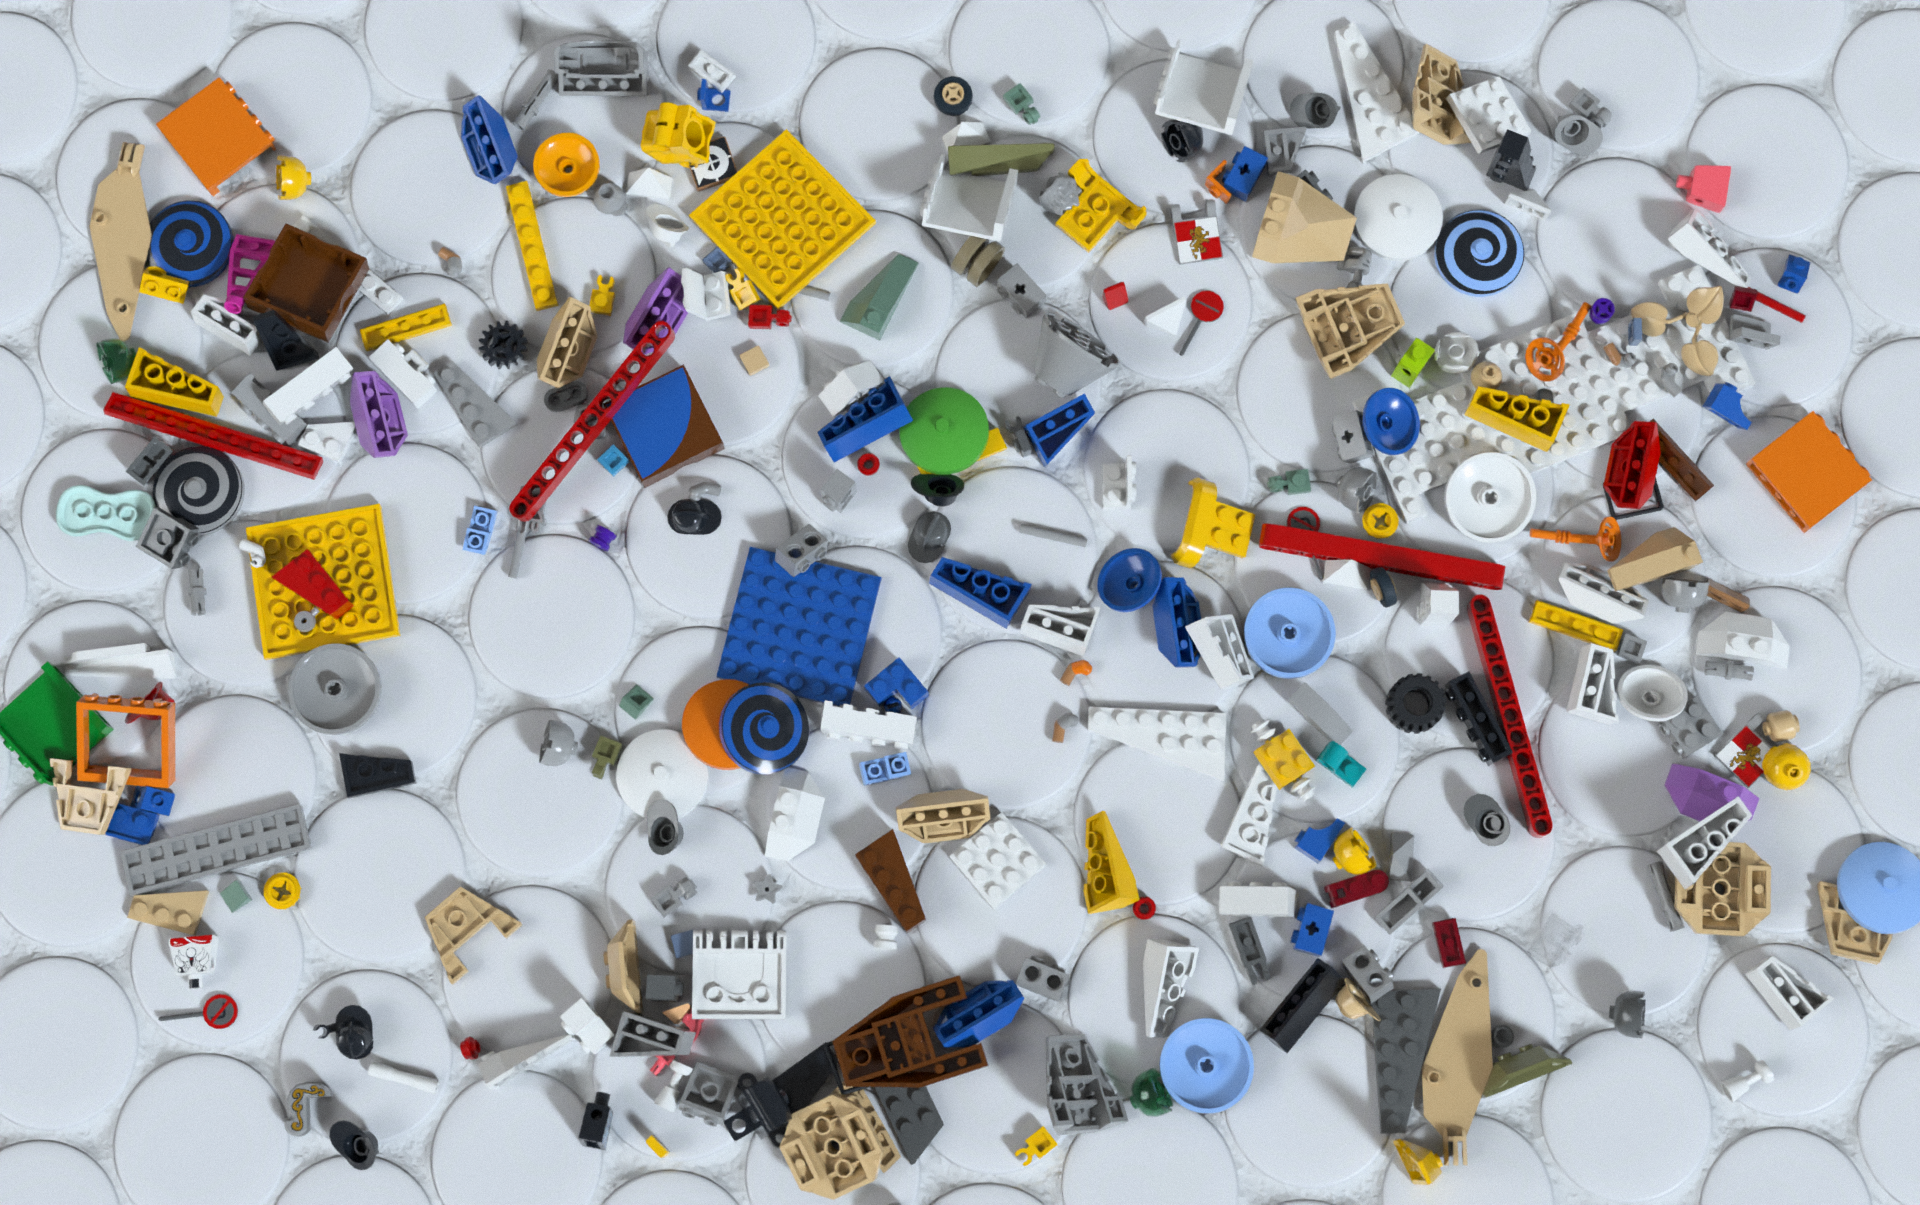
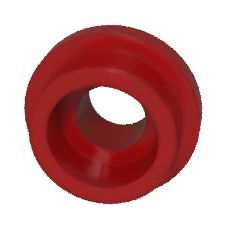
[857,453,880,476]
[1133,896,1156,920]
[460,1036,481,1060]

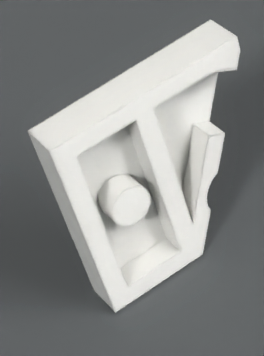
[298,422,356,463]

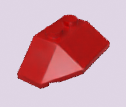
[1603,421,1661,509]

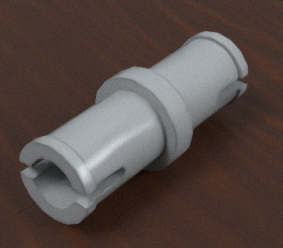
[188,568,207,616]
[1704,661,1754,681]

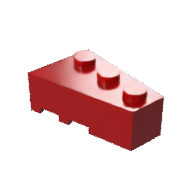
[271,549,354,620]

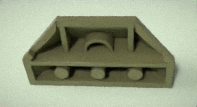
[1482,1043,1573,1098]

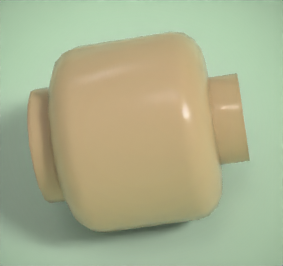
[1763,710,1800,742]

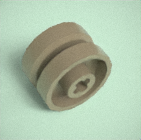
[951,236,1005,287]

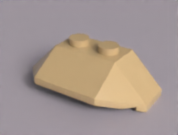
[537,297,598,388]
[896,789,990,843]
[604,919,643,1014]

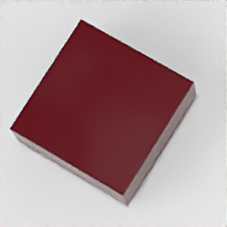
[1729,286,1758,312]

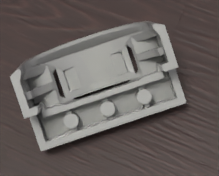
[554,40,649,96]

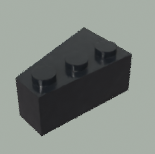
[1486,129,1536,191]

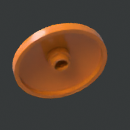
[682,679,749,770]

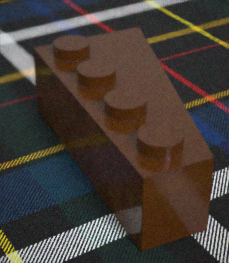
[855,829,926,933]

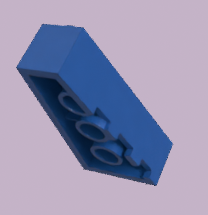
[818,376,913,463]
[929,557,1032,629]

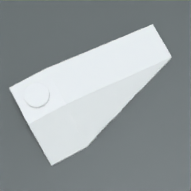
[1668,207,1751,288]
[1143,939,1199,1038]
[478,1034,576,1089]

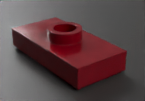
[1432,918,1466,968]

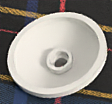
[1617,665,1688,721]

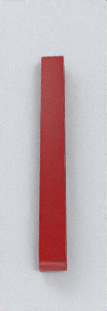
[509,321,675,522]
[1259,523,1506,590]
[1467,594,1553,838]

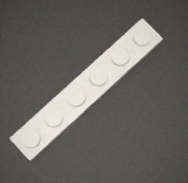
[293,215,403,315]

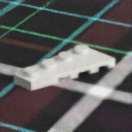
[1220,763,1277,866]

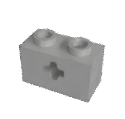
[997,263,1046,318]
[1332,410,1375,464]

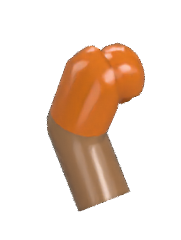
[1060,660,1092,686]

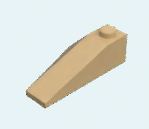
[1607,527,1703,592]

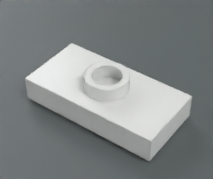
[687,49,736,93]

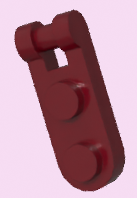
[1323,870,1389,909]

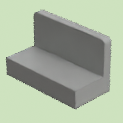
[1729,314,1780,350]

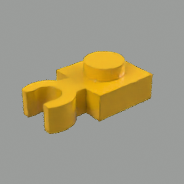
[725,268,761,311]
[589,275,615,316]
[1015,1126,1058,1166]

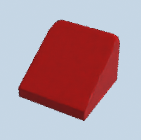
[1102,282,1128,310]

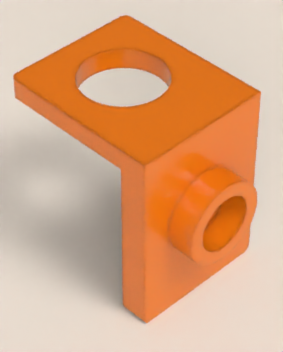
[1205,160,1231,204]

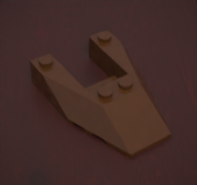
[832,975,989,1088]

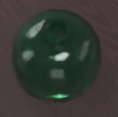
[96,338,136,384]
[1130,1068,1173,1117]

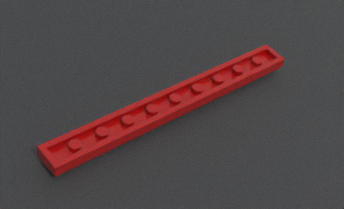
[103,392,323,480]

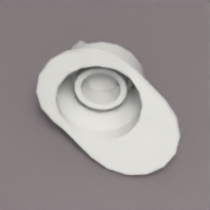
[646,204,689,247]

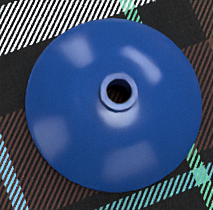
[1363,388,1420,455]
[1097,548,1162,612]

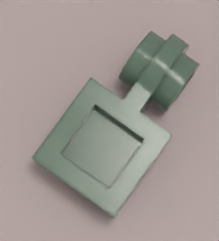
[1003,83,1040,125]
[1267,469,1311,495]

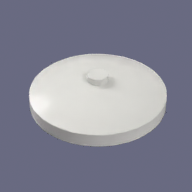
[1353,174,1443,261]
[1444,452,1536,543]
[616,729,709,819]

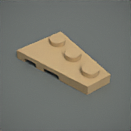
[127,890,209,936]

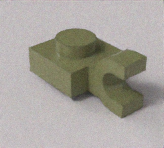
[592,735,622,780]

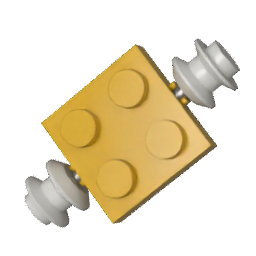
[1250,718,1316,802]

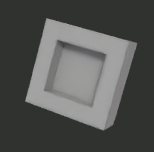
[1617,634,1647,664]

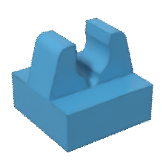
[597,444,630,477]

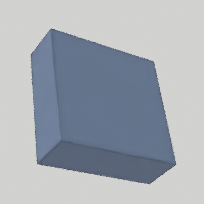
[702,247,733,273]
[1628,318,1642,346]
[671,930,693,959]

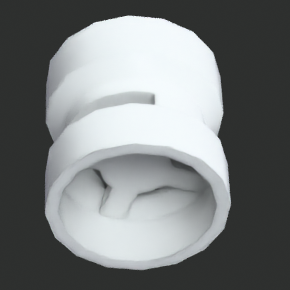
[874,925,898,950]

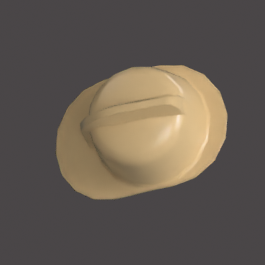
[1335,977,1381,1021]

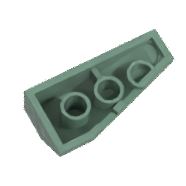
[840,254,919,341]

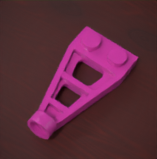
[224,234,276,314]

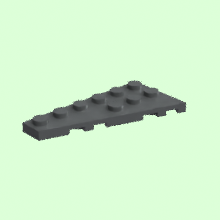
[1371,989,1441,1134]

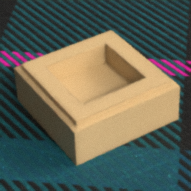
[739,345,770,376]

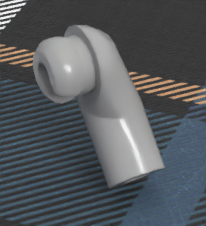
[1660,363,1682,397]
[689,482,721,501]

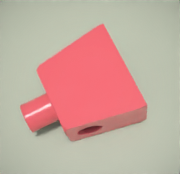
[1676,165,1731,213]

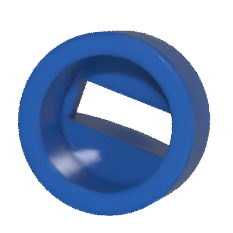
[884,697,902,714]

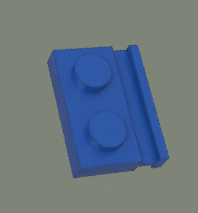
[105,804,160,845]

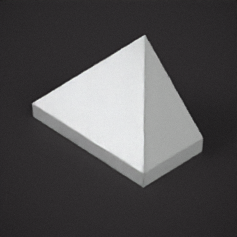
[942,122,991,153]
[626,168,673,200]
[1505,190,1551,221]
[1144,297,1186,335]
[1322,560,1371,591]

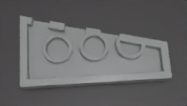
[433,361,518,448]

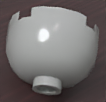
[1336,467,1379,513]
[1662,578,1709,613]
[539,720,578,766]

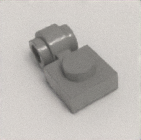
[1568,87,1612,129]
[651,877,697,918]

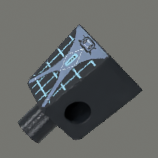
[578,1092,613,1150]

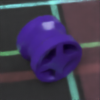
[1589,298,1615,324]
[588,525,617,552]

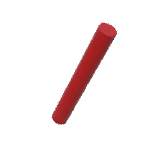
[1748,287,1806,323]

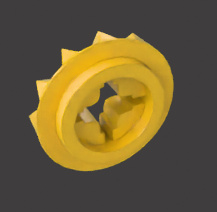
[1362,503,1399,539]
[264,873,302,910]

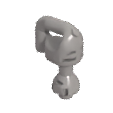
[1337,246,1372,288]

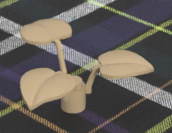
[1631,286,1724,376]

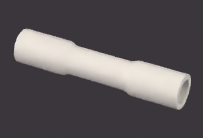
[368,1061,440,1094]

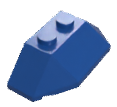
[461,95,518,184]
[1152,577,1201,668]
[933,980,1025,1047]

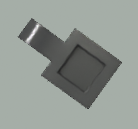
[1005,416,1032,457]

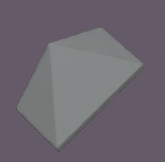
[1388,833,1414,882]

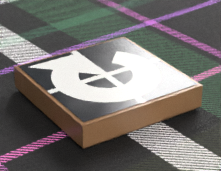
[689,136,738,192]

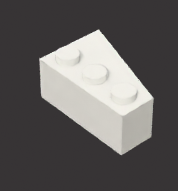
[191,295,262,356]
[1417,581,1459,626]
[1020,605,1101,656]
[1185,614,1254,689]
[1566,643,1619,725]
[1745,956,1834,1030]

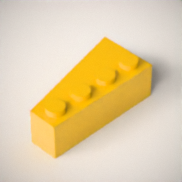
[125,347,224,417]

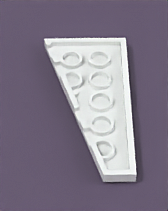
[1334,22,1420,164]
[1088,707,1226,782]

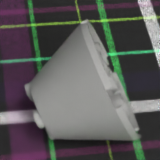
[1034,312,1120,398]

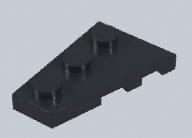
[253,310,319,371]

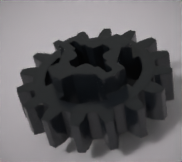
[479,321,528,370]

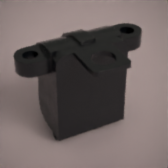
[724,1073,793,1149]

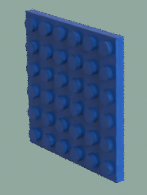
[716,547,882,707]

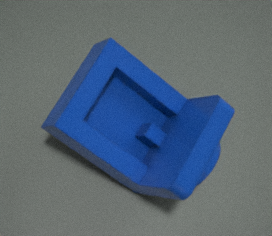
[1778,254,1810,294]

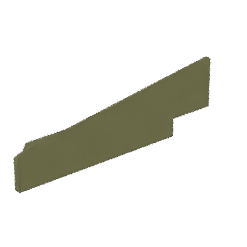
[948,143,1055,176]

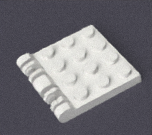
[692,930,786,1019]

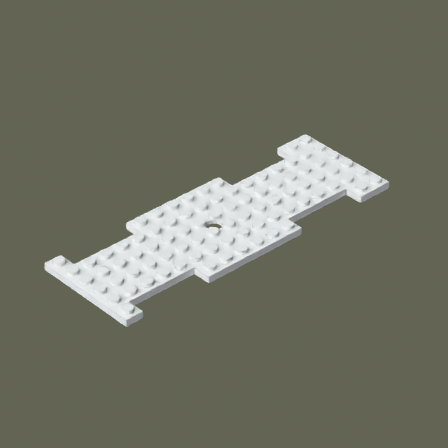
[1353,265,1756,524]

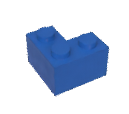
[864,657,929,710]

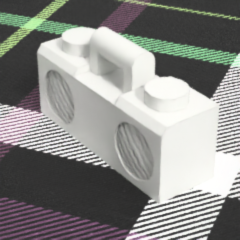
[368,340,437,409]

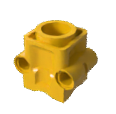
[641,102,716,168]

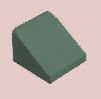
[619,684,654,720]
[220,880,252,913]

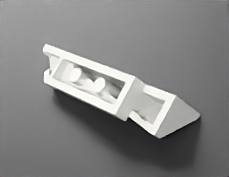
[63,643,176,679]

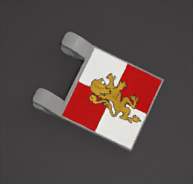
[1170,199,1223,265]
[1715,713,1792,788]

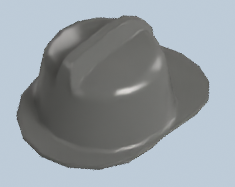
[1290,93,1341,128]
[908,511,951,563]
[1464,794,1510,846]
[647,799,684,855]

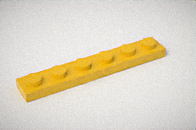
[506,181,558,311]

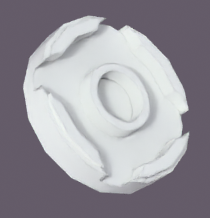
[1434,332,1479,374]

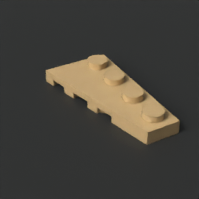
[830,1081,901,1173]

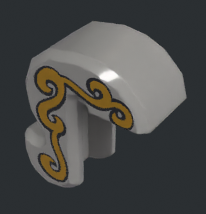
[284,1081,333,1137]

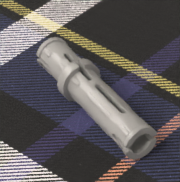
[513,69,559,131]
[1648,861,1685,932]

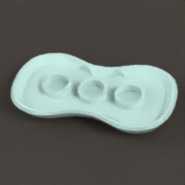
[56,485,155,541]

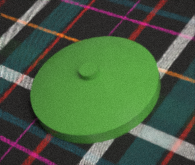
[899,387,989,475]

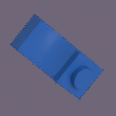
[1702,382,1752,430]
[1294,818,1345,864]

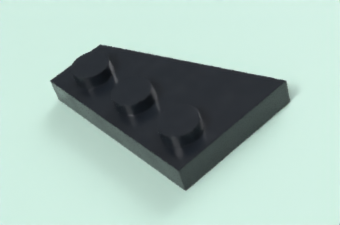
[339,753,417,799]
[772,1042,839,1114]

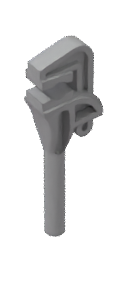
[508,486,547,579]

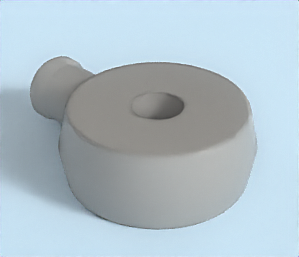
[294,607,320,632]

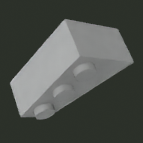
[231,373,307,447]
[609,1011,696,1057]

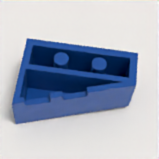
[1023,393,1095,467]

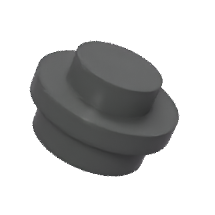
[1491,1025,1514,1048]

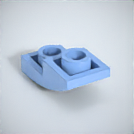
[463,506,498,555]
[859,752,911,786]

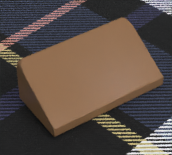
[1706,579,1750,613]

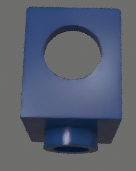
[697,79,731,112]
[130,786,175,816]

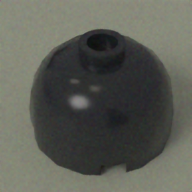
[1161,119,1203,162]

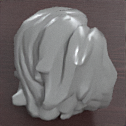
[1038,173,1082,215]

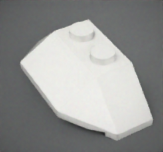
[1559,562,1649,624]
[1695,612,1789,669]
[765,768,825,862]

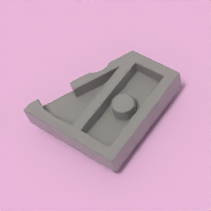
[1263,127,1306,175]

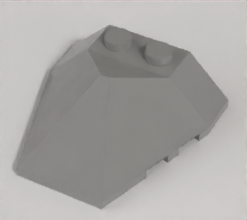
[1046,1034,1128,1135]

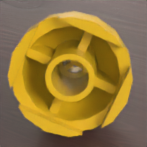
[276,156,311,200]
[1762,743,1811,791]
[1333,827,1377,875]

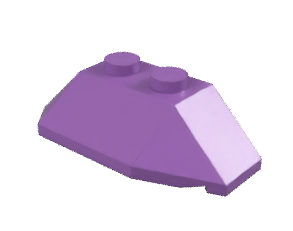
[623,267,688,354]
[350,371,408,458]
[1664,763,1759,822]

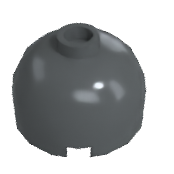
[1609,991,1646,1039]

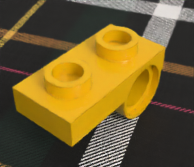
[139,266,189,304]

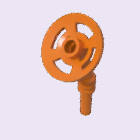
[1525,302,1591,382]
[1530,516,1622,562]

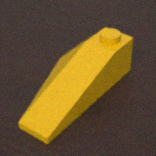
[1084,811,1139,914]
[1393,1139,1443,1185]

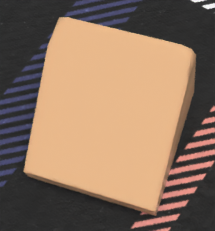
[662,1003,692,1024]

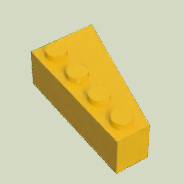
[1464,386,1570,452]

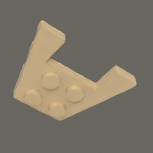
[50,758,131,835]
[1817,881,1893,965]
[425,887,523,985]

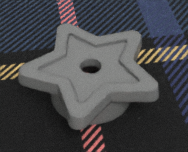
[753,874,783,904]

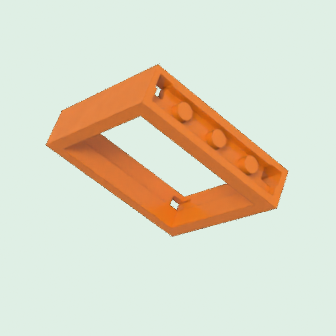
[76,693,176,788]

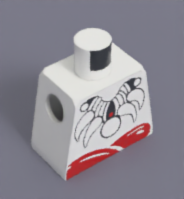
[168,935,219,989]

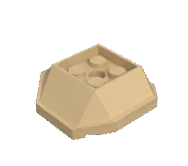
[1675,842,1771,937]
[780,1093,884,1200]

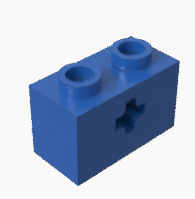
[1222,146,1268,202]
[1290,903,1334,957]

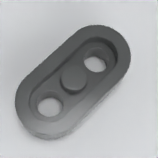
[544,381,589,412]

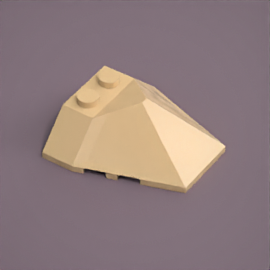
[1412,44,1471,145]
[1252,171,1357,263]
[1295,283,1405,379]

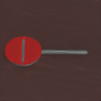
[1179,291,1224,356]

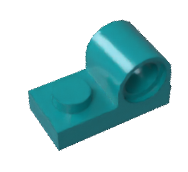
[1315,741,1366,788]

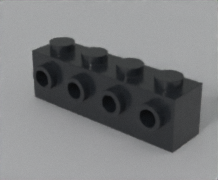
[1444,671,1513,766]
[1260,958,1345,1053]

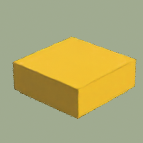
[646,1135,670,1158]

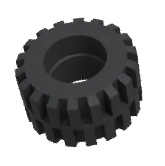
[1385,673,1447,734]

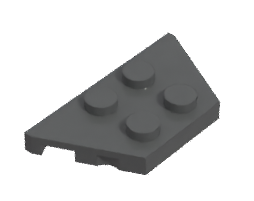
[874,1086,944,1165]

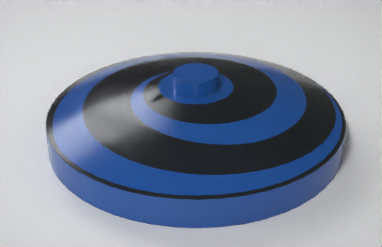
[147,201,234,288]
[719,682,809,775]

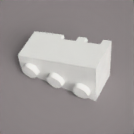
[1219,882,1298,919]

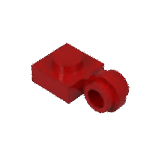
[748,305,792,329]

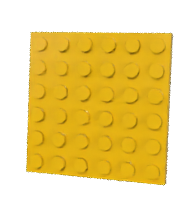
[689,129,876,310]
[246,503,401,660]

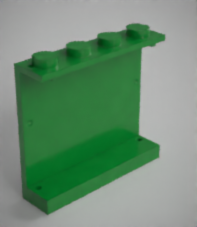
[0,661,114,786]

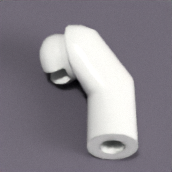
[239,538,266,568]

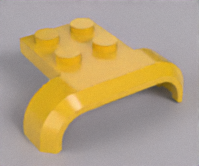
[1055,159,1147,253]
[1171,477,1256,568]

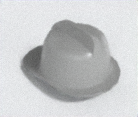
[1554,113,1603,155]

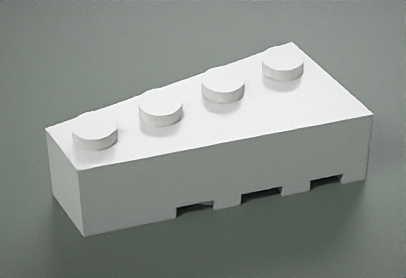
[263,347,353,425]
[821,700,917,750]
[1657,796,1753,890]

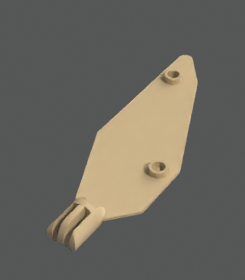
[89,142,152,341]
[1422,949,1493,1166]

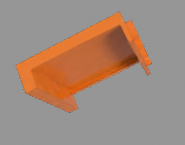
[156,77,276,196]
[1746,411,1872,533]

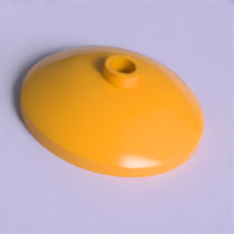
[533,133,600,197]

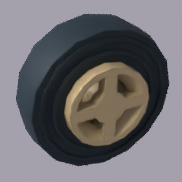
[933,76,973,116]
[1370,567,1397,608]

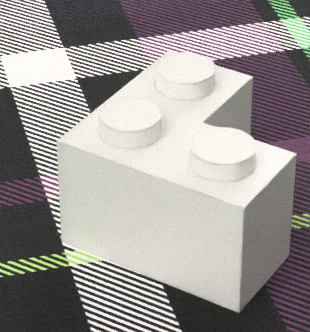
[818,361,885,417]
[560,998,616,1054]

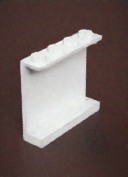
[1153,40,1254,135]
[919,155,1018,242]

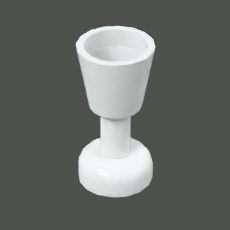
[653,1060,693,1112]
[1720,1060,1774,1102]

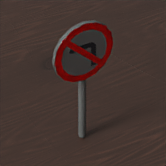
[1286,507,1322,579]
[158,994,238,1029]

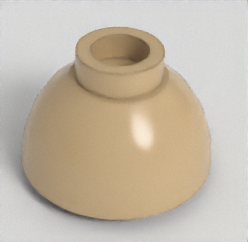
[1471,361,1502,390]

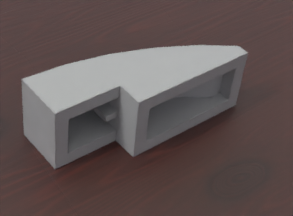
[1288,682,1353,745]
[1374,869,1444,935]

